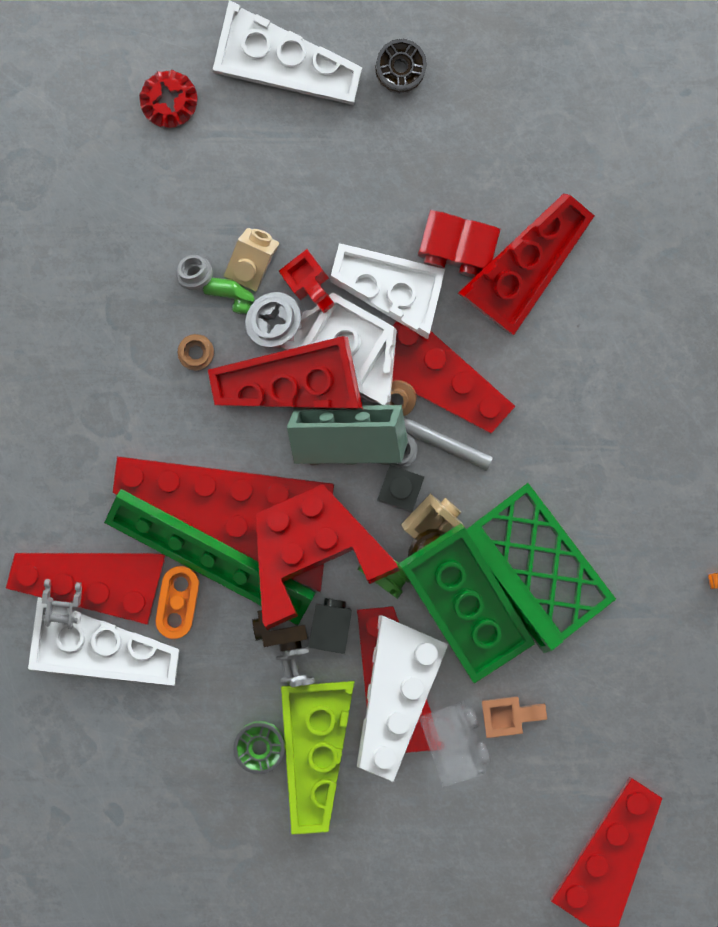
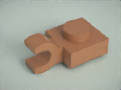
[482,696,547,738]

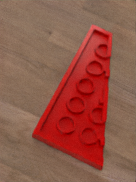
[112,456,335,593]

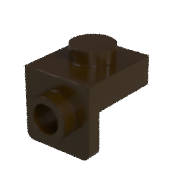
[252,610,308,651]

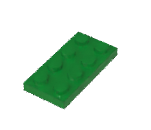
[398,523,535,684]

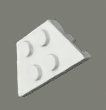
[281,293,397,405]

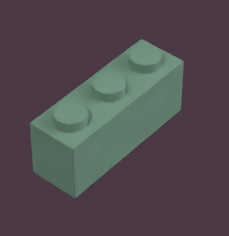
[287,405,408,465]

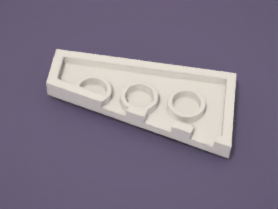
[213,0,362,105]
[28,597,180,687]
[357,616,448,782]

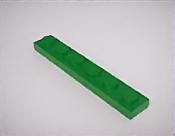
[104,489,316,625]

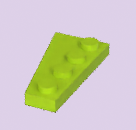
[281,681,354,834]

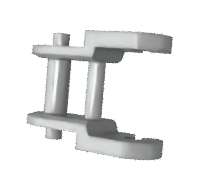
[42,579,82,629]
[276,647,315,687]

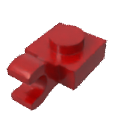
[279,249,335,313]

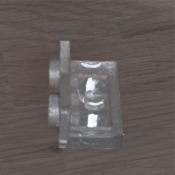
[419,700,491,788]

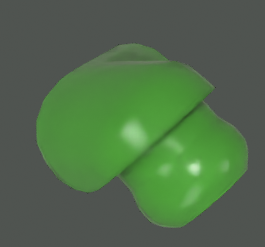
[203,277,255,315]

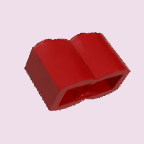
[418,210,501,278]

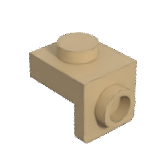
[223,228,279,291]
[401,493,465,539]

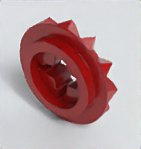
[139,69,198,128]

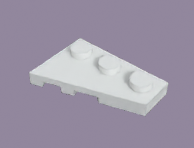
[330,243,445,339]

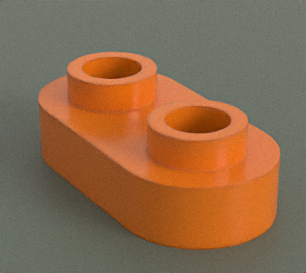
[155,566,200,639]

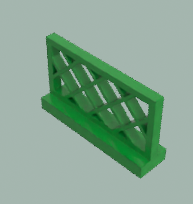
[466,483,616,653]

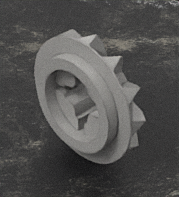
[245,292,303,349]

